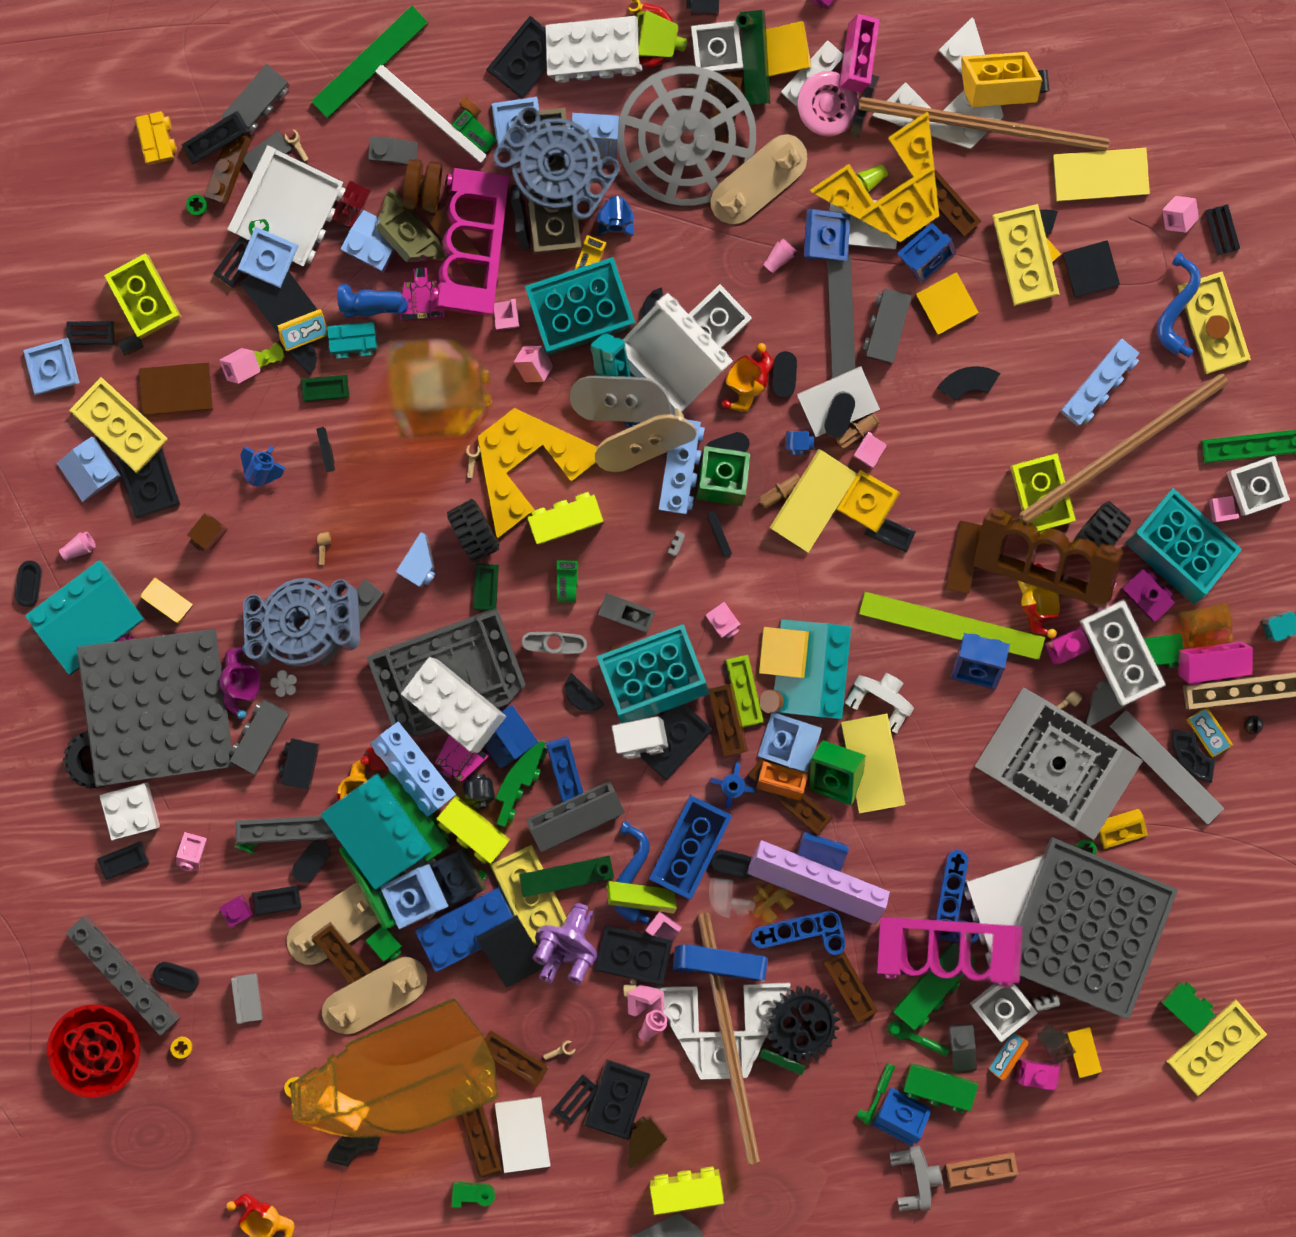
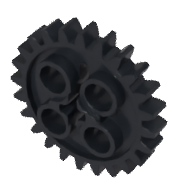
[765,985,840,1062]

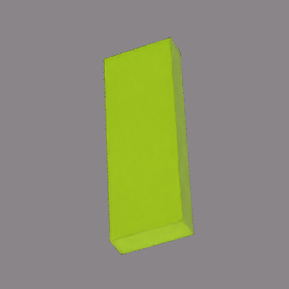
[726,655,764,727]
[606,881,677,913]

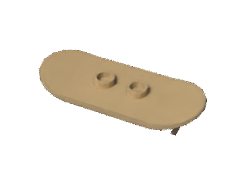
[710,134,807,224]
[595,408,697,472]
[287,883,379,965]
[322,957,427,1034]

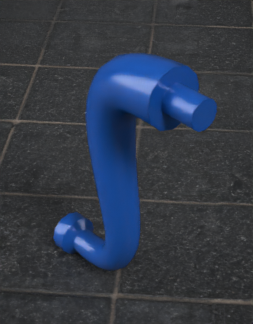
[1156,252,1201,358]
[613,820,651,924]

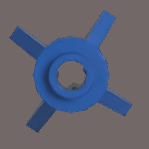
[597,196,634,236]
[240,446,286,486]
[710,762,756,808]

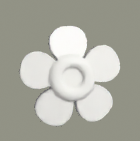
[271,670,297,697]

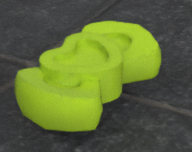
[254,343,284,369]

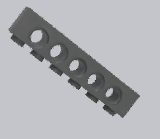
[66,915,180,1035]

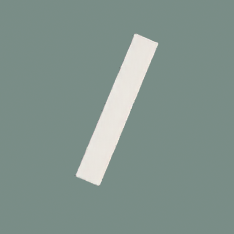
[376,65,487,165]

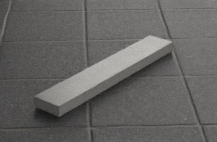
[1109,710,1224,825]

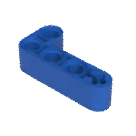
[935,849,979,944]
[751,910,846,955]
[672,944,768,982]

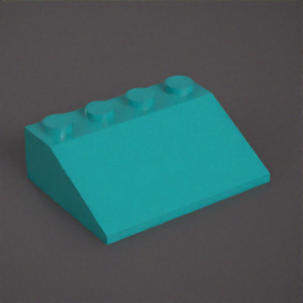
[525,257,636,356]
[1125,488,1242,605]
[25,560,145,676]
[774,619,851,719]
[597,624,710,724]
[320,773,432,890]

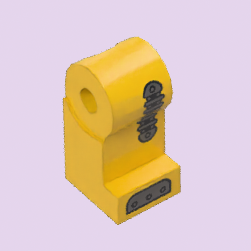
[574,235,607,270]

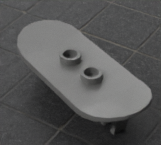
[570,376,671,422]

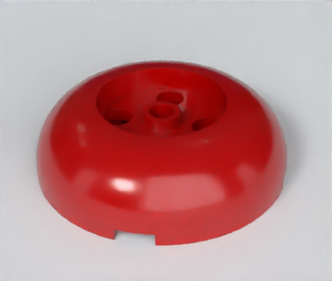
[47,1004,141,1098]

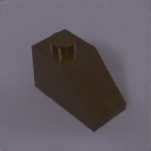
[628,1115,667,1168]

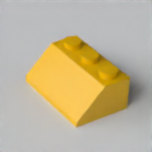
[961,52,1042,107]

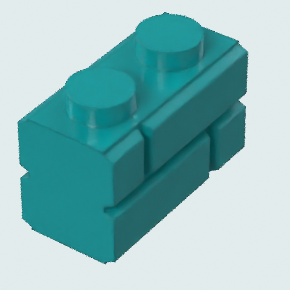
[328,322,378,359]
[591,333,631,377]
[1261,611,1296,642]

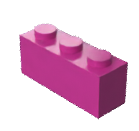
[839,14,880,93]
[1179,641,1253,685]

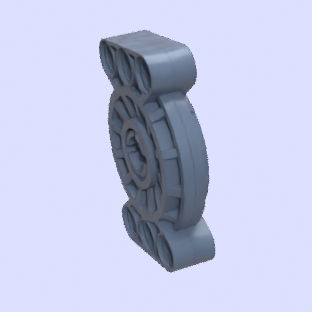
[493,106,619,220]
[243,578,360,666]

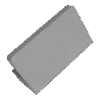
[231,973,263,1025]

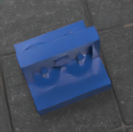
[804,209,851,261]
[897,223,956,284]
[484,705,539,769]
[871,1087,932,1147]

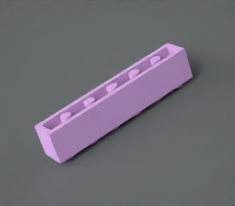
[747,840,890,925]

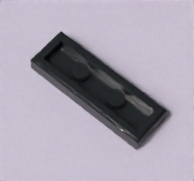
[181,111,250,164]

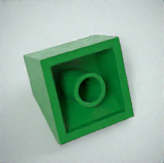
[696,446,750,506]
[809,740,865,806]

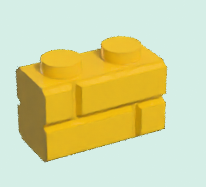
[135,111,177,165]

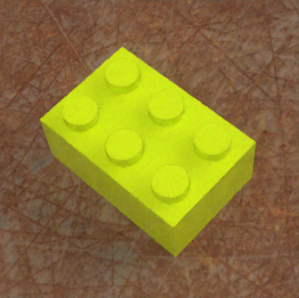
[104,253,182,339]
[1010,453,1076,531]
[528,492,604,545]
[437,795,510,864]
[650,1167,724,1215]

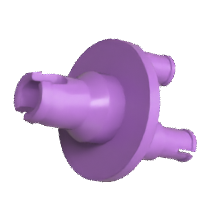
[533,903,597,984]

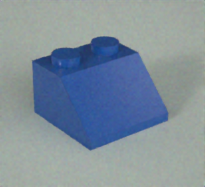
[951,633,1010,690]
[796,831,850,872]

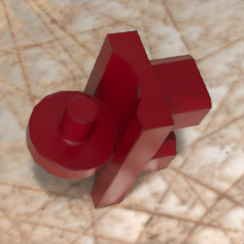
[332,180,371,228]

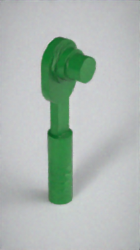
[888,1020,950,1057]
[857,1063,896,1127]

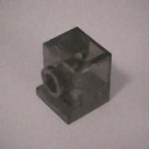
[1037,1024,1076,1065]

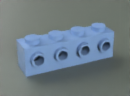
[1059,338,1140,426]
[659,419,705,514]
[370,722,456,817]

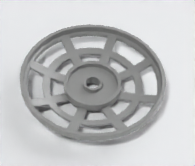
[617,66,756,206]

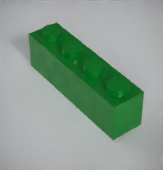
[382,773,450,863]
[893,941,976,1030]

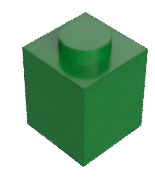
[366,927,403,962]

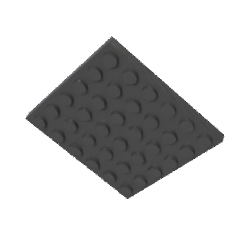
[76,629,234,786]
[1017,837,1178,1020]

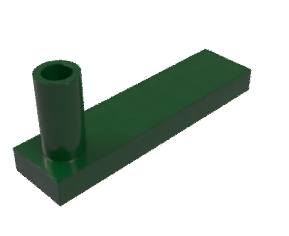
[736,10,771,106]
[518,855,614,897]

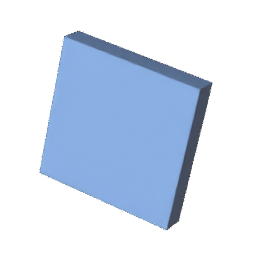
[491,97,539,146]
[237,227,299,288]
[23,338,80,395]

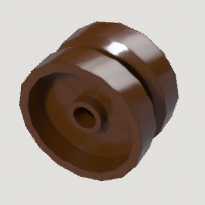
[403,159,443,214]

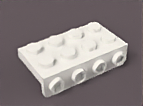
[546,16,642,83]

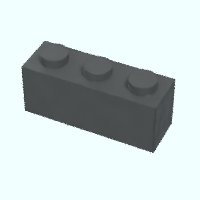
[221,64,290,136]
[863,288,912,364]
[229,700,291,775]

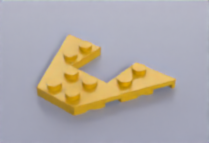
[810,112,939,242]
[478,408,597,538]

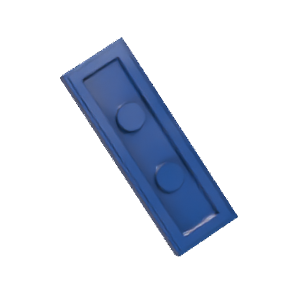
[546,737,584,802]

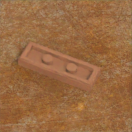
[945,1152,1019,1188]

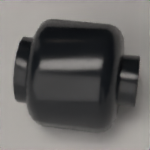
[463,774,495,810]

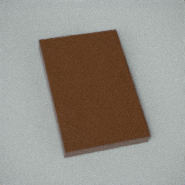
[139,362,213,415]

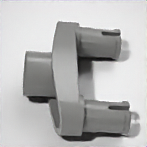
[522,632,587,654]
[890,1146,943,1212]

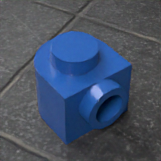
[786,431,814,455]

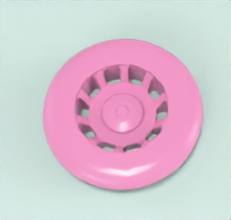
[797,71,859,137]

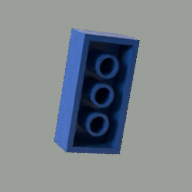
[649,794,732,900]
[415,887,514,972]

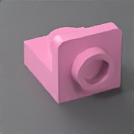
[705,602,740,639]
[176,832,207,872]

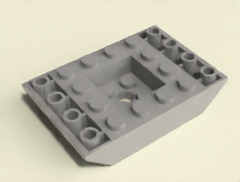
[975,687,1143,840]

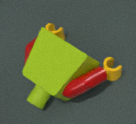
[628,0,687,68]

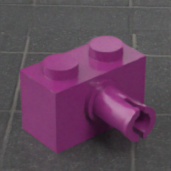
[1120,569,1175,622]

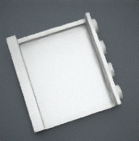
[227,145,345,266]
[623,293,732,416]
[963,854,1044,967]

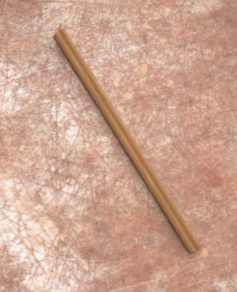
[858,97,1109,151]
[1020,374,1228,524]
[697,912,760,1165]

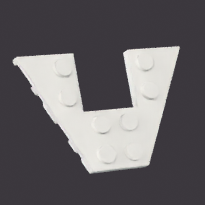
[872,18,1004,150]
[652,983,790,1080]

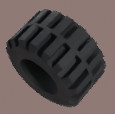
[447,499,499,563]
[1073,501,1131,548]
[63,731,109,789]

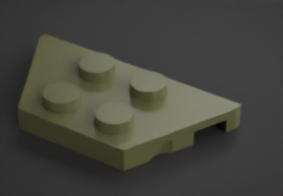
[375,188,449,262]

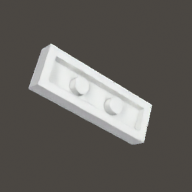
[781,40,844,108]

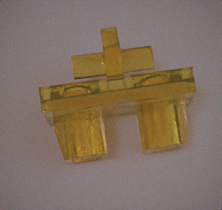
[752,884,794,925]

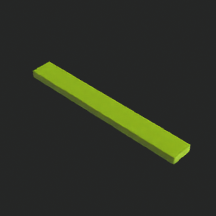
[859,592,1045,660]

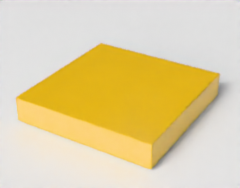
[766,21,812,77]
[916,272,979,335]
[836,470,900,533]
[759,627,809,678]

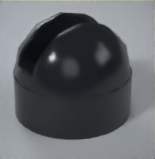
[1244,716,1263,734]

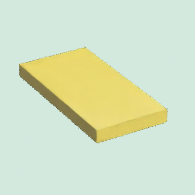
[1053,148,1150,202]
[992,204,1060,306]
[1177,271,1251,374]
[69,377,169,473]
[770,449,857,553]
[841,713,906,813]
[490,845,567,945]
[1166,999,1267,1096]

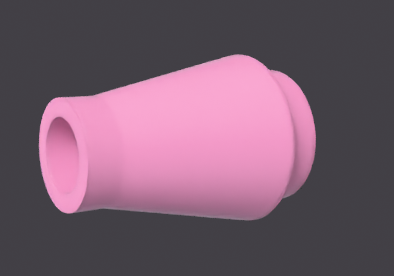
[763,238,797,273]
[59,531,96,561]
[638,1010,667,1042]

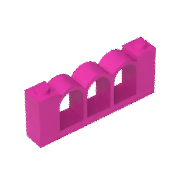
[431,168,509,317]
[877,917,1022,987]

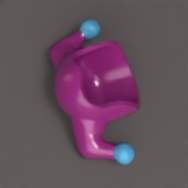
[219,644,260,719]

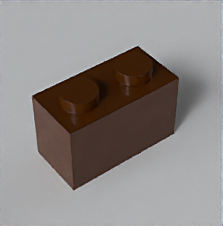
[187,513,227,551]

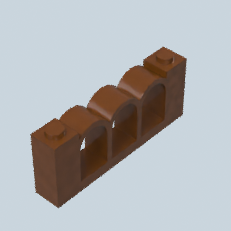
[973,508,1123,609]

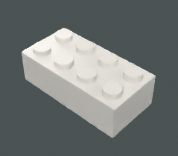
[1079,600,1165,705]
[401,657,507,753]

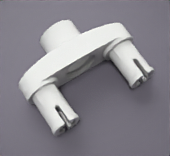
[845,673,914,733]

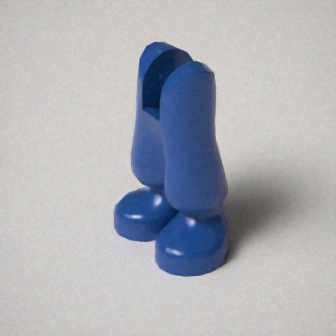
[337,284,409,318]

